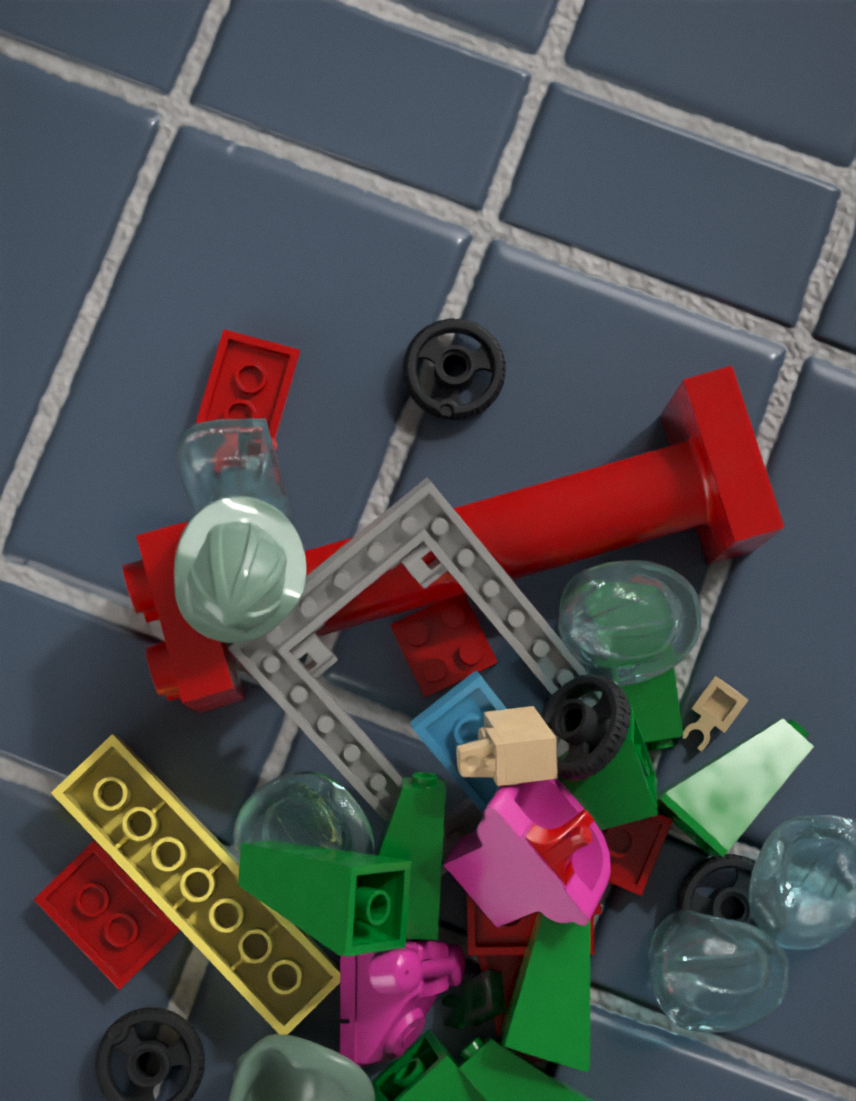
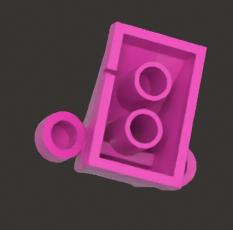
[340,939,466,1067]

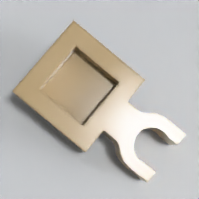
[682,675,749,751]

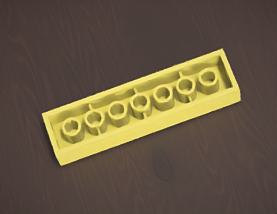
[51,734,340,1035]

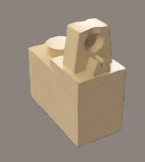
[456,706,557,786]

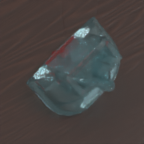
[176,418,294,526]

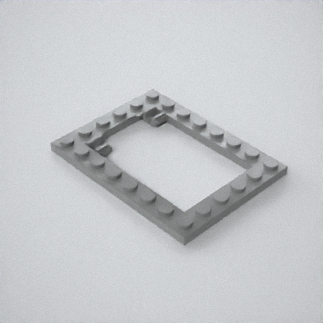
[226,477,610,876]

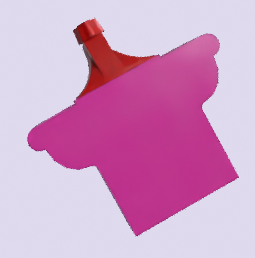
[444,778,611,927]

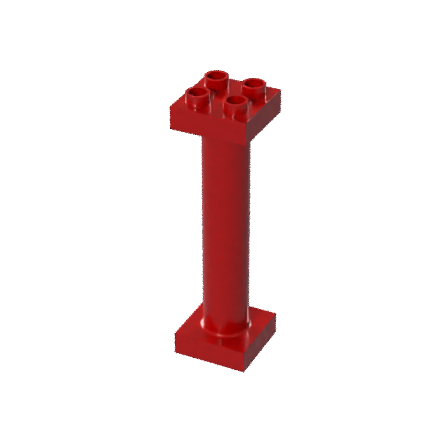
[122,365,785,714]

